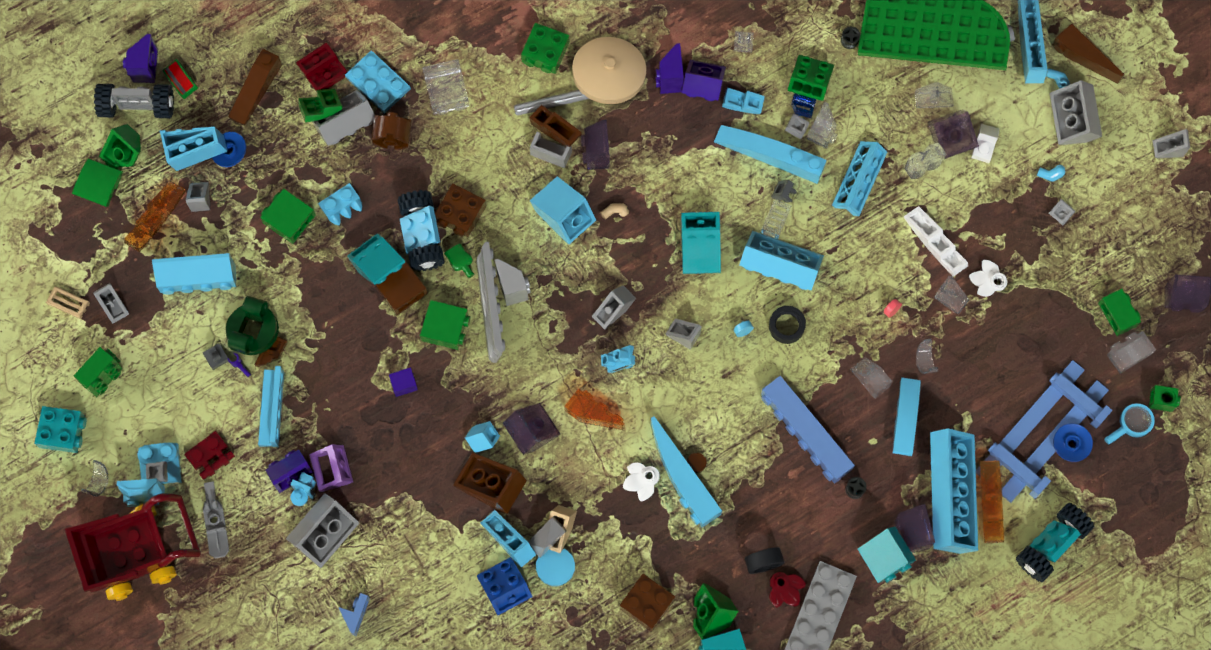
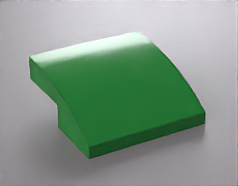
[298,89,342,123]
[72,158,123,207]

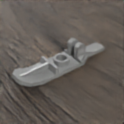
[203,481,229,559]

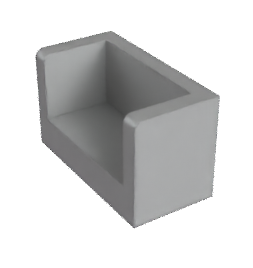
[530,132,572,169]

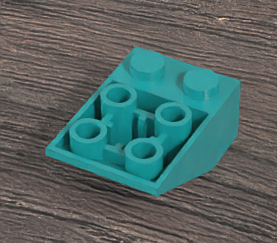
[681,212,721,274]
[347,234,405,285]

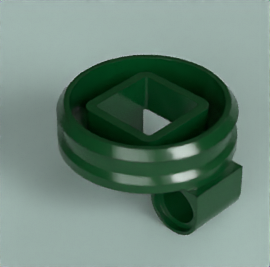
[226,296,279,355]

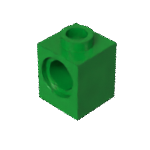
[1149,385,1181,412]

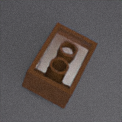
[453,452,527,514]

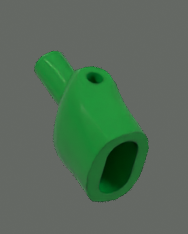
[444,244,475,279]

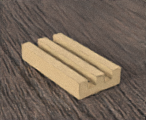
[46,286,90,319]

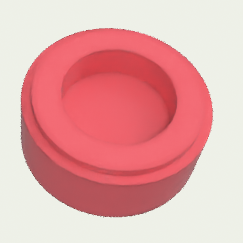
[884,299,902,318]

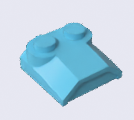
[137,442,182,484]
[117,478,165,507]

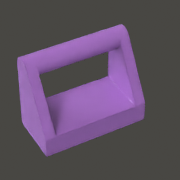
[310,444,353,492]

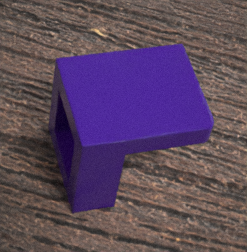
[389,367,418,397]

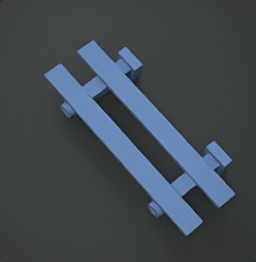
[976,360,1112,503]

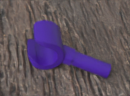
[228,353,251,377]

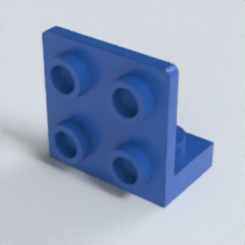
[477,557,533,616]

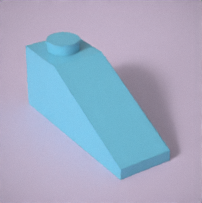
[480,510,536,568]

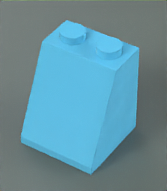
[530,176,596,244]

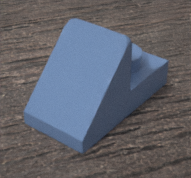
[339,593,370,636]

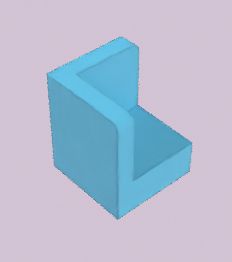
[465,421,500,453]

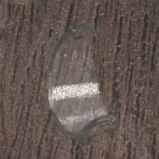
[916,339,939,374]
[81,460,108,497]

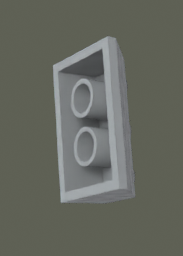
[1050,80,1102,145]
[312,90,375,146]
[286,493,359,568]

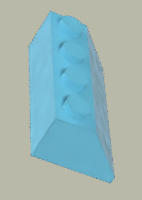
[739,231,824,290]
[152,253,237,295]

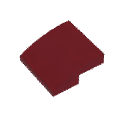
[296,43,348,93]

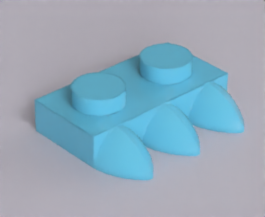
[318,183,362,225]

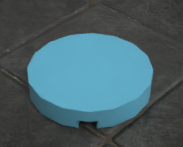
[536,548,575,587]

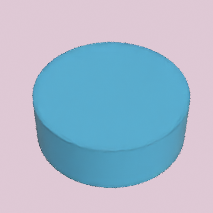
[734,321,754,337]

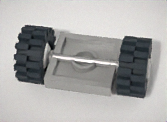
[94,84,174,118]

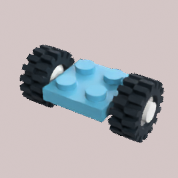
[398,190,445,272]

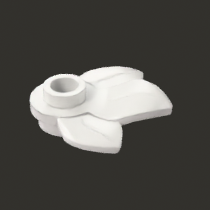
[969,260,1007,297]
[623,462,660,501]

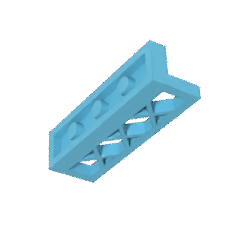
[832,141,887,216]
[258,366,284,447]

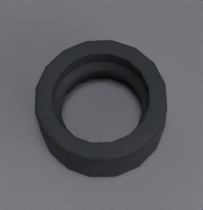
[769,306,806,344]
[745,547,785,574]

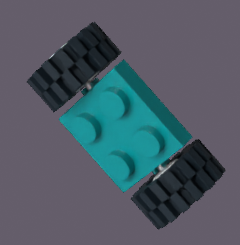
[1016,503,1095,583]

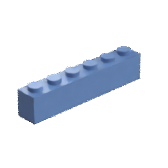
[761,376,855,484]

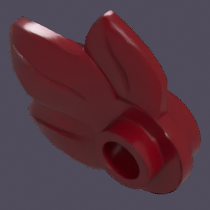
[769,572,806,608]

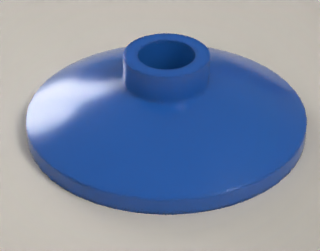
[212,132,246,167]
[1053,423,1093,462]

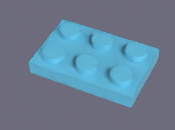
[345,50,411,114]

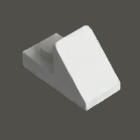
[971,124,999,163]

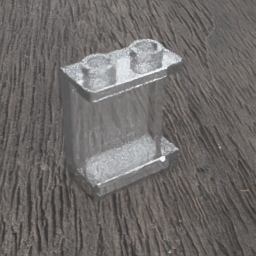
[422,59,469,115]

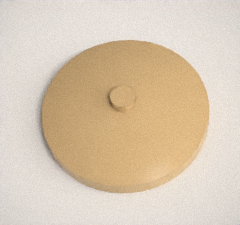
[572,37,646,104]

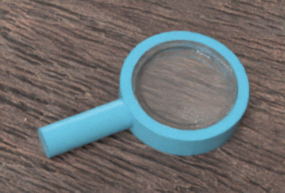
[1104,403,1154,445]

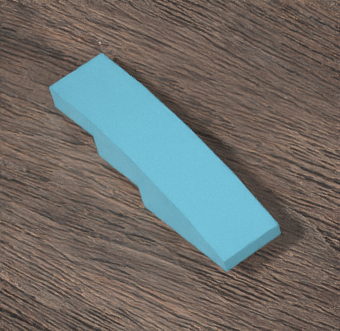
[893,377,921,456]

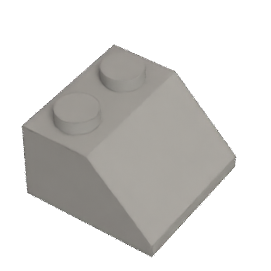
[495,259,531,306]

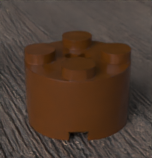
[372,112,412,150]

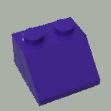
[123,34,158,83]
[655,43,684,94]
[682,60,726,101]
[265,450,313,493]

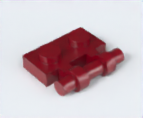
[184,431,235,480]

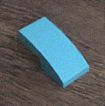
[722,88,765,114]

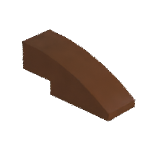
[529,105,582,147]

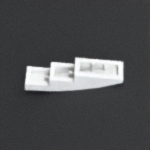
[904,206,968,277]

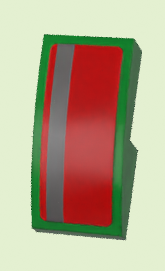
[162,59,198,99]

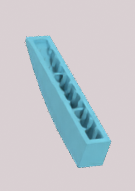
[1018,0,1048,83]
[714,125,827,184]
[651,416,722,528]

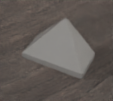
[528,516,567,558]

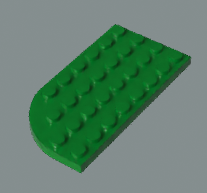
[858,0,1010,71]

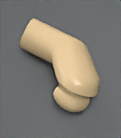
[600,203,629,220]

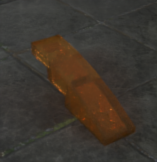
[124,181,186,252]
[980,461,1004,543]

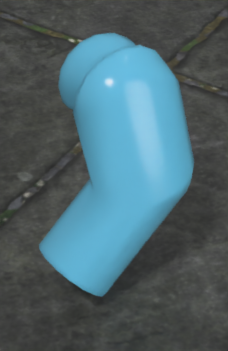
[1046,68,1070,89]
[1037,165,1065,182]

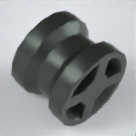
[841,27,860,49]
[845,477,867,499]

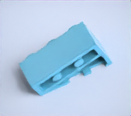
[160,127,227,171]

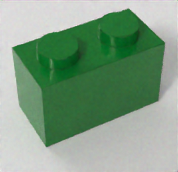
[1098,289,1141,336]

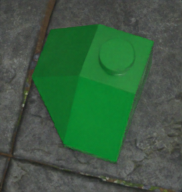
[99,124,141,168]
[693,583,739,640]

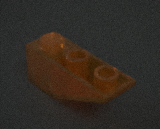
[564,389,625,430]

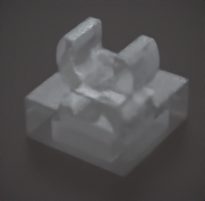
[734,31,754,53]

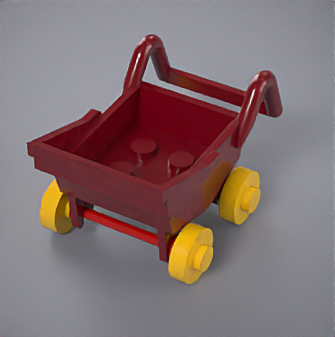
[65,493,201,601]

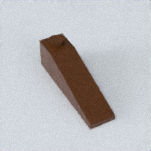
[1052,24,1125,84]
[228,49,282,126]

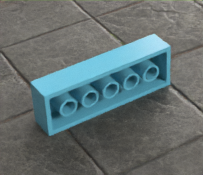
[930,428,978,554]

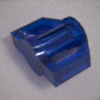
[791,93,817,118]

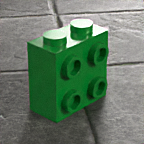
[521,23,570,74]
[787,55,834,101]
[260,189,316,244]
[420,300,471,350]
[73,347,123,398]

